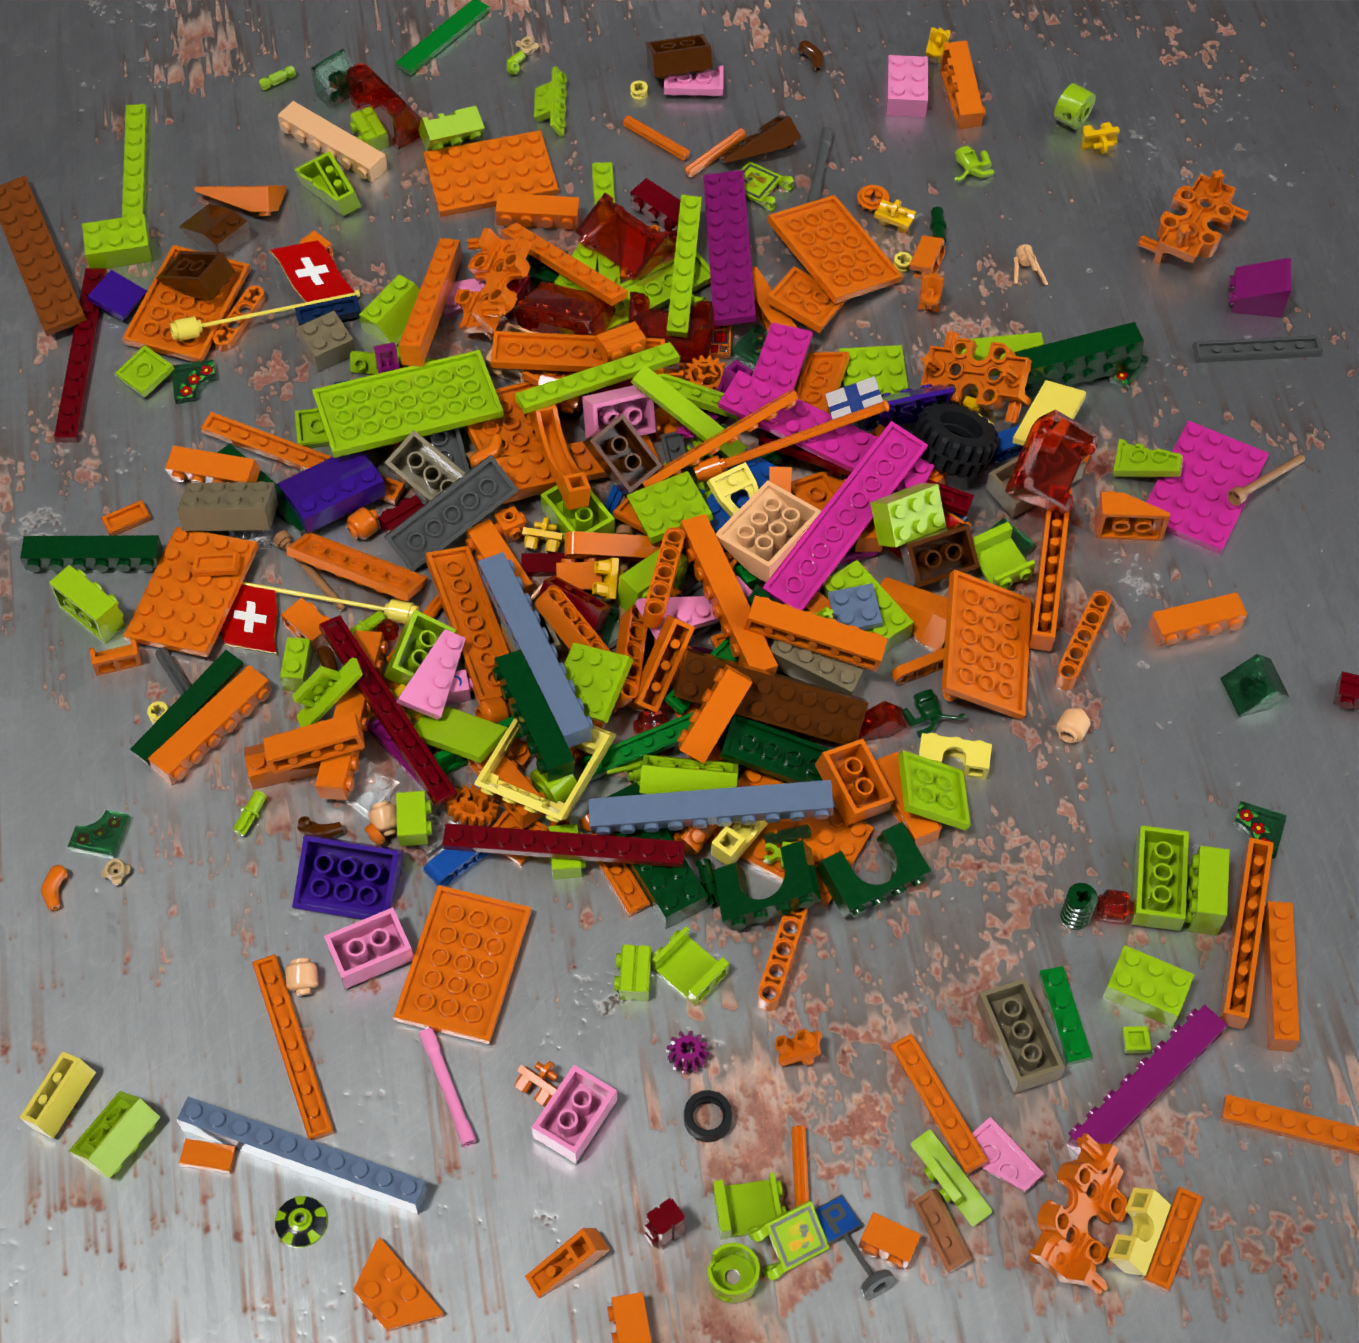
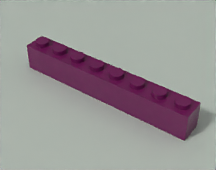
[1067,1005,1227,1156]

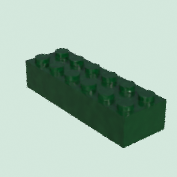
[1015,322,1144,397]
[607,782,708,930]

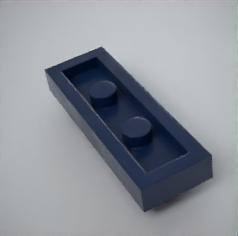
[295,295,361,326]

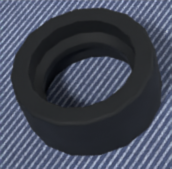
[684,1090,732,1142]

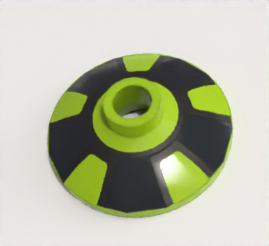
[275,1196,327,1248]

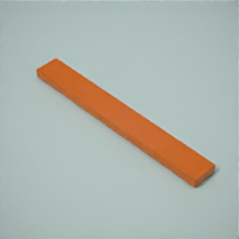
[252,954,334,1141]

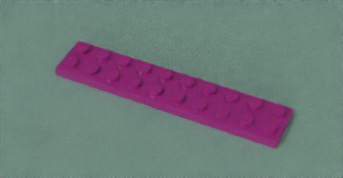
[703,170,756,327]

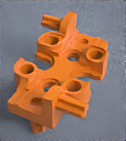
[1138,169,1249,265]
[454,228,531,341]
[920,331,1032,425]
[1028,1133,1128,1295]

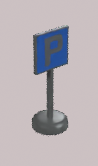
[815,1194,895,1299]

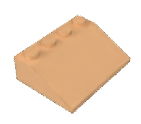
[716,480,821,583]

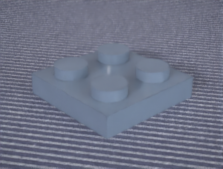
[828,583,883,630]

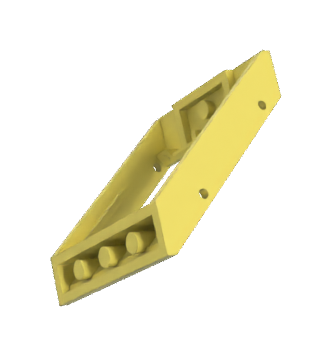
[474,718,616,822]

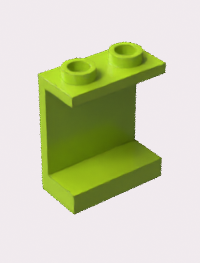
[973,522,1035,589]
[652,926,729,1006]
[712,1172,786,1240]

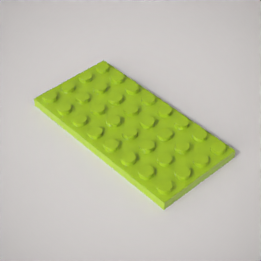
[312,350,504,458]

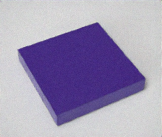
[87,270,147,321]

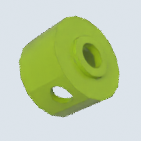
[1053,83,1096,130]
[530,769,577,803]
[706,1242,760,1304]

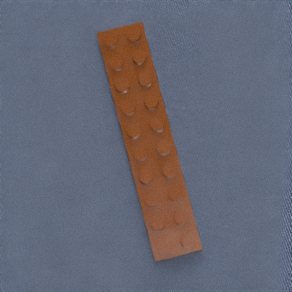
[0,175,87,336]

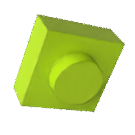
[1121,1026,1151,1054]

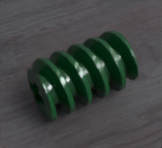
[1060,883,1098,930]

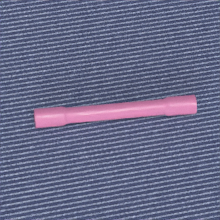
[419,1028,476,1147]

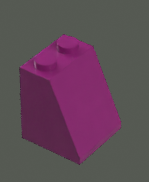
[1228,258,1291,318]

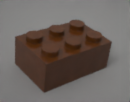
[645,34,713,79]
[583,413,663,494]
[899,523,980,588]

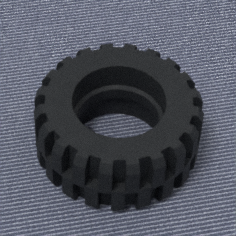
[912,402,999,478]

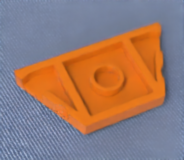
[791,469,843,511]
[353,1237,444,1332]

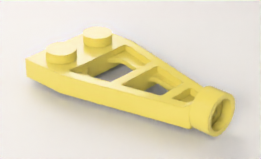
[707,462,759,517]

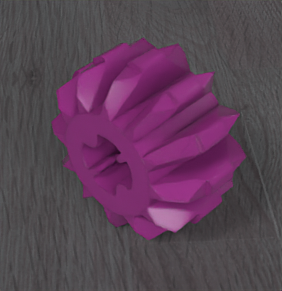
[666,1030,709,1074]

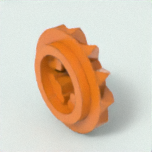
[857,185,889,212]

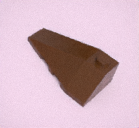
[719,115,801,163]

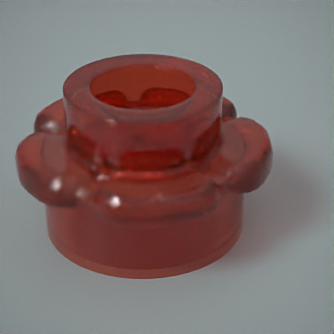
[377,619,399,641]

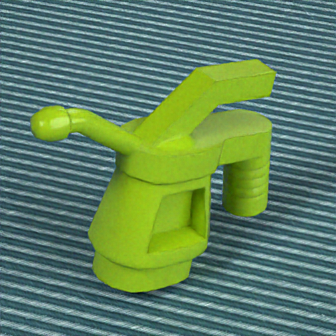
[954,146,995,182]

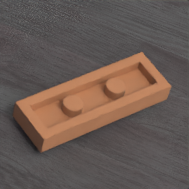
[913,1188,972,1273]

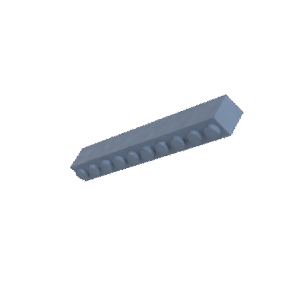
[478,552,594,748]
[589,780,834,835]
[177,1096,428,1214]

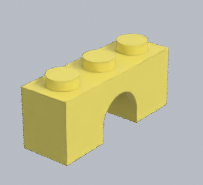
[918,733,992,779]
[711,820,768,865]
[1107,1187,1171,1276]

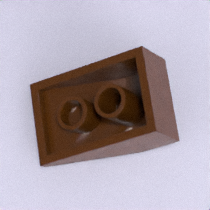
[179,204,252,257]
[156,251,235,300]

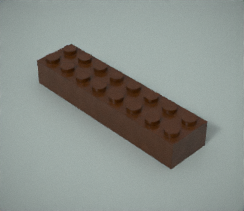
[673,648,869,745]

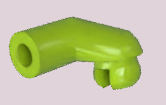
[506,51,526,75]

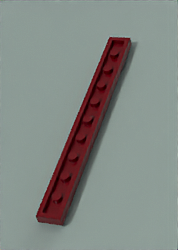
[54,268,108,443]
[759,430,974,516]
[319,615,457,807]
[442,823,686,868]

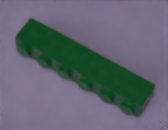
[20,535,163,572]
[492,649,575,782]

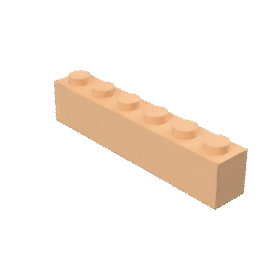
[277,101,387,183]

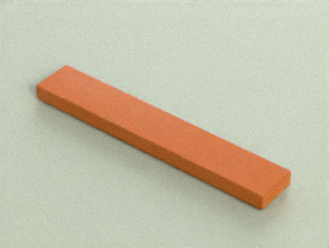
[890,1033,988,1175]

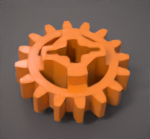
[683,355,726,390]
[446,784,499,826]

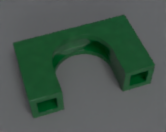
[815,822,931,918]
[713,840,822,930]

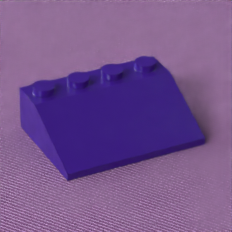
[857,384,954,432]
[277,452,386,534]
[292,835,404,919]

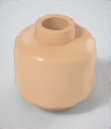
[1056,708,1091,743]
[368,801,397,838]
[285,958,319,996]

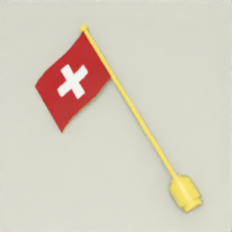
[170,240,360,341]
[222,582,419,654]

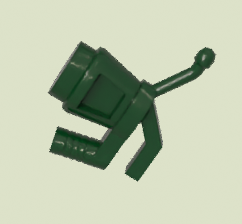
[900,689,966,738]

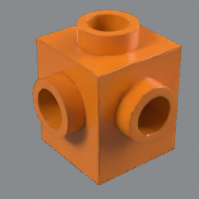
[494,506,527,545]

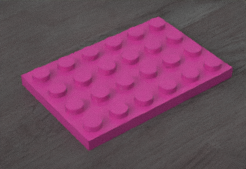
[1146,420,1269,555]

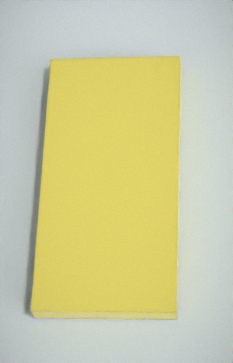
[1013,380,1086,455]

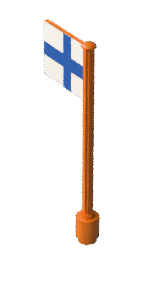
[694,376,890,483]

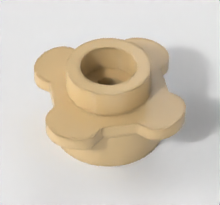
[516,36,539,56]
[101,858,131,885]

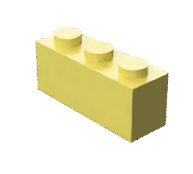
[19,1051,96,1139]

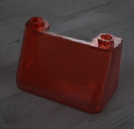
[346,64,422,150]
[575,193,676,281]
[514,282,616,336]
[627,292,714,363]
[1005,409,1099,514]

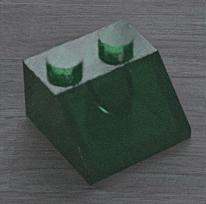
[311,48,362,109]
[1220,654,1290,717]

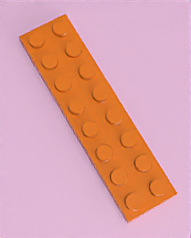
[491,331,665,375]
[495,434,660,496]
[425,546,509,704]

